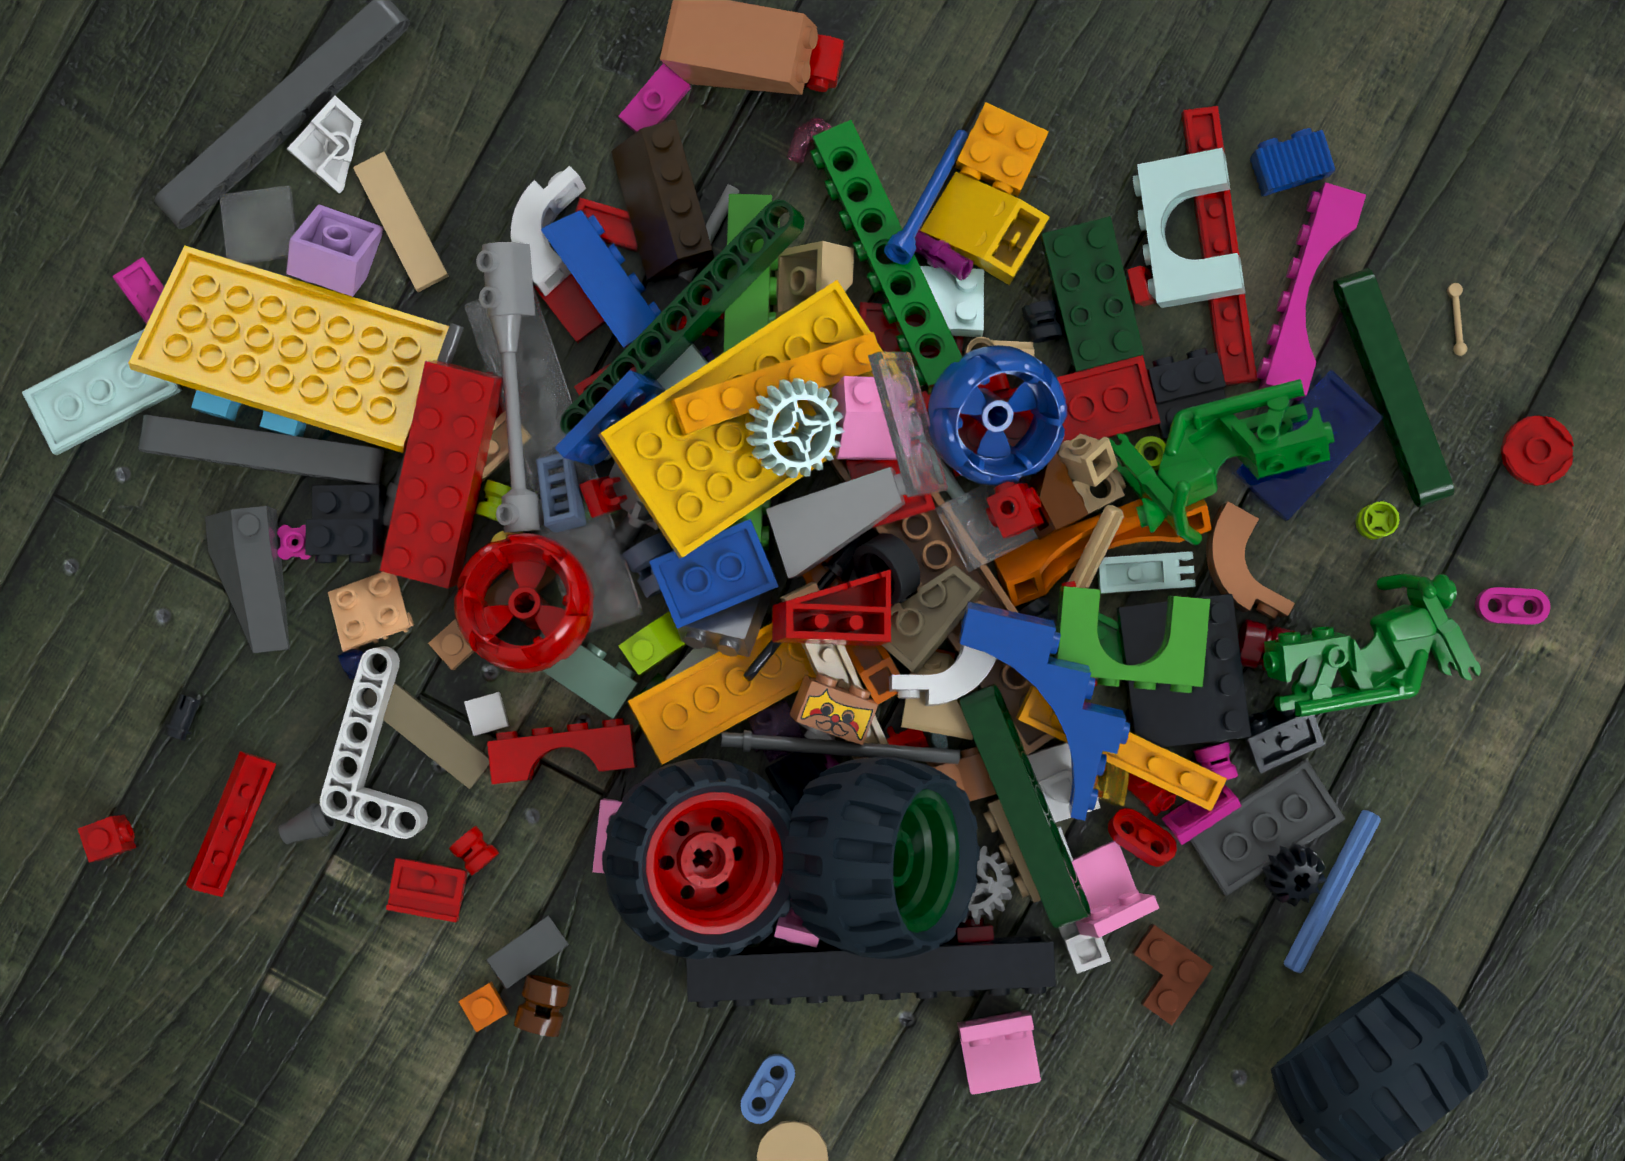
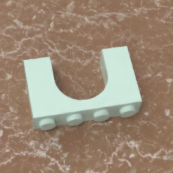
[1133,148,1245,308]

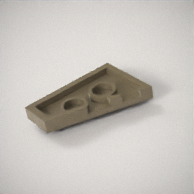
[882,565,985,674]

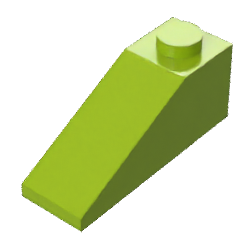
[618,611,687,676]

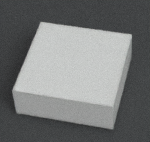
[464,692,509,736]

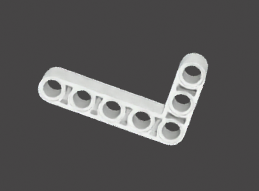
[320,646,428,839]

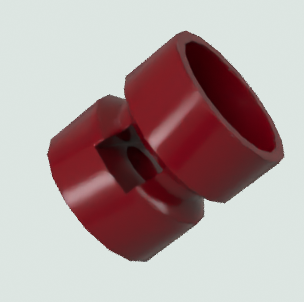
[1238,619,1295,672]

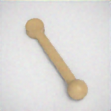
[1447,283,1467,356]

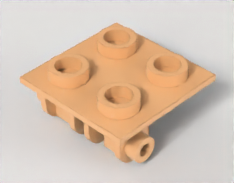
[328,572,414,652]

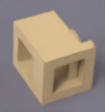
[1058,434,1118,487]

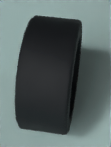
[853,533,921,606]

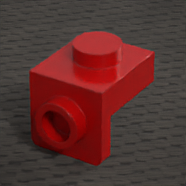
[1117,771,1176,816]

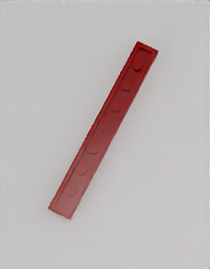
[1181,106,1257,386]

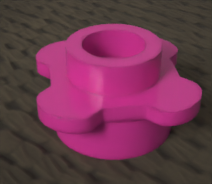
[277,525,311,560]

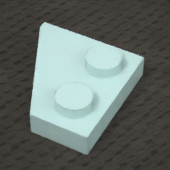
[920,266,984,337]

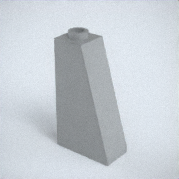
[766,467,908,579]

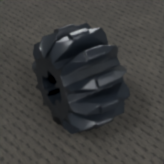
[1262,842,1326,907]

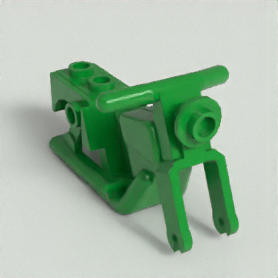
[1109,379,1335,545]
[1263,574,1481,717]

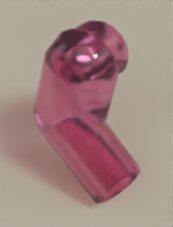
[787,118,831,163]

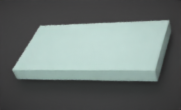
[22,329,182,455]

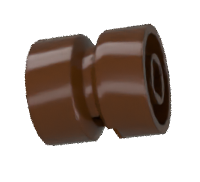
[514,974,572,1037]

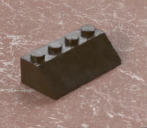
[611,119,714,282]

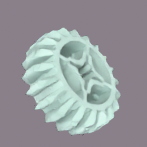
[745,378,845,478]

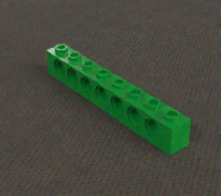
[810,120,962,395]

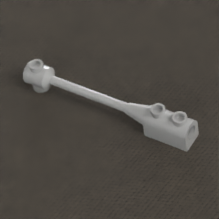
[476,242,544,533]

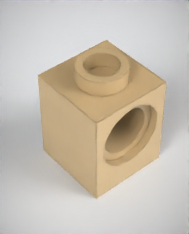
[1073,469,1126,517]

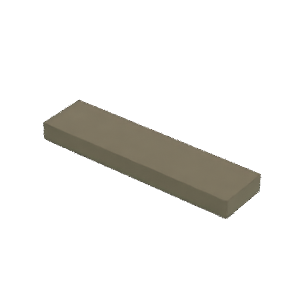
[363,682,490,789]

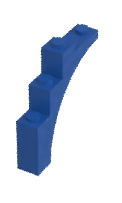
[959,601,1130,821]

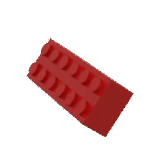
[380,360,503,589]

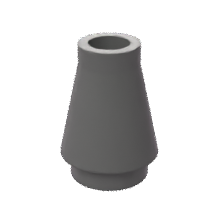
[279,803,336,844]

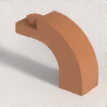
[1206,502,1295,619]

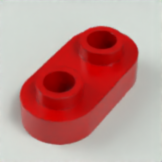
[1108,808,1177,867]

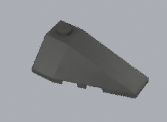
[205,506,290,653]

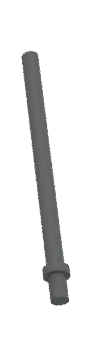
[721,730,960,764]

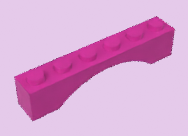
[1257,182,1366,401]

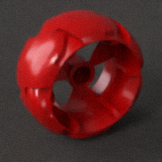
[454,533,595,673]

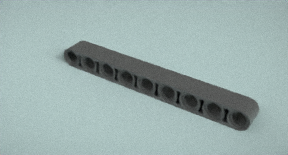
[154,0,410,229]

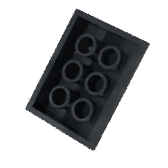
[1116,594,1251,747]

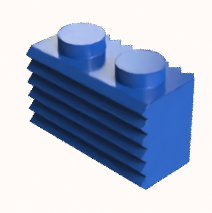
[1250,128,1335,197]

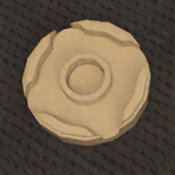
[757,1120,828,1161]

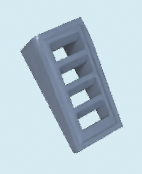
[536,453,586,532]

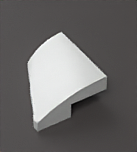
[287,96,362,194]

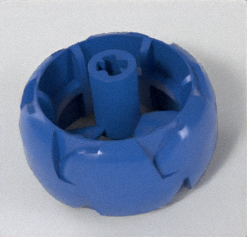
[928,345,1067,486]

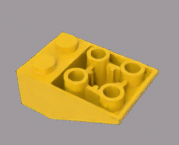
[920,172,1050,285]

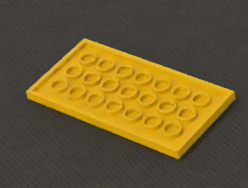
[128,245,449,453]
[598,280,914,559]

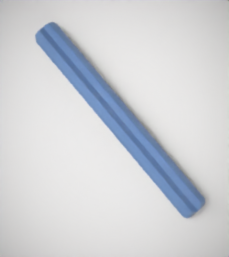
[1284,810,1381,973]

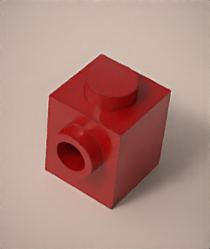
[77,815,136,863]

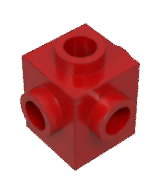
[986,482,1044,538]

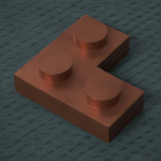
[1132,924,1213,1025]

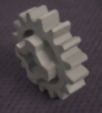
[961,846,1014,924]

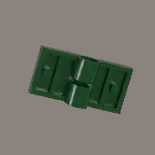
[1040,216,1144,372]

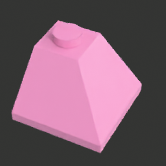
[832,376,907,460]

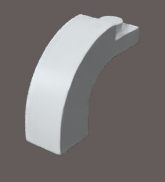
[511,166,586,296]
[889,618,996,706]

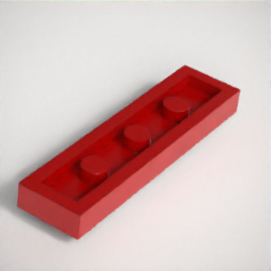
[186,751,276,897]

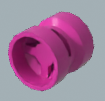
[1193,741,1238,780]

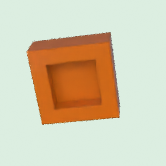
[458,981,509,1032]

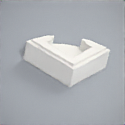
[1039,768,1072,804]

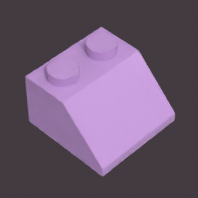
[287,204,384,297]

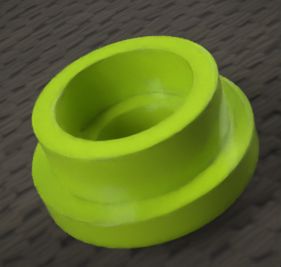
[1134,436,1166,471]

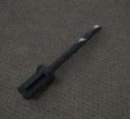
[743,537,866,681]

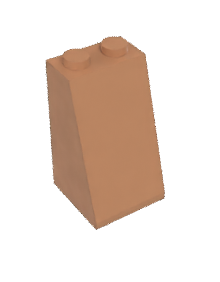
[660,0,818,95]

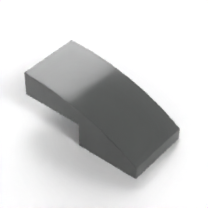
[485,915,569,989]

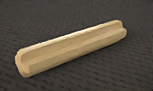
[1068,505,1124,588]

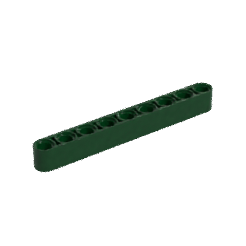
[560,199,805,435]

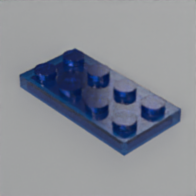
[1233,370,1384,522]

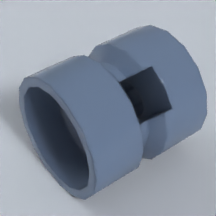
[622,533,672,599]

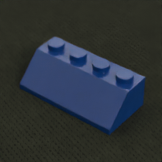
[541,210,662,349]

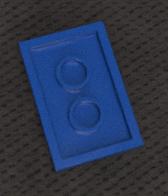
[555,370,666,466]
[649,519,779,629]

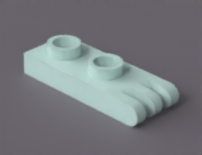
[1097,552,1196,594]

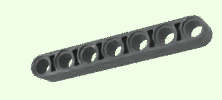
[138,415,384,485]

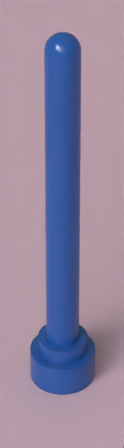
[884,130,968,264]

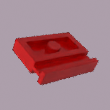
[386,857,468,923]

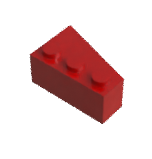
[772,569,891,646]

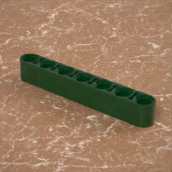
[1333,268,1454,508]
[960,684,1091,928]

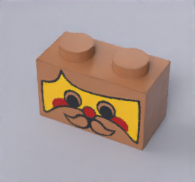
[789,673,878,745]

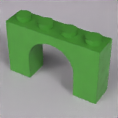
[1054,586,1210,693]

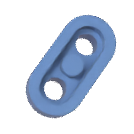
[741,1054,795,1124]

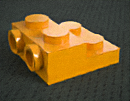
[955,102,1049,197]

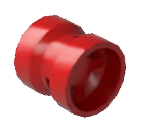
[449,826,499,876]

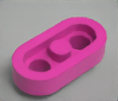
[1475,587,1550,625]

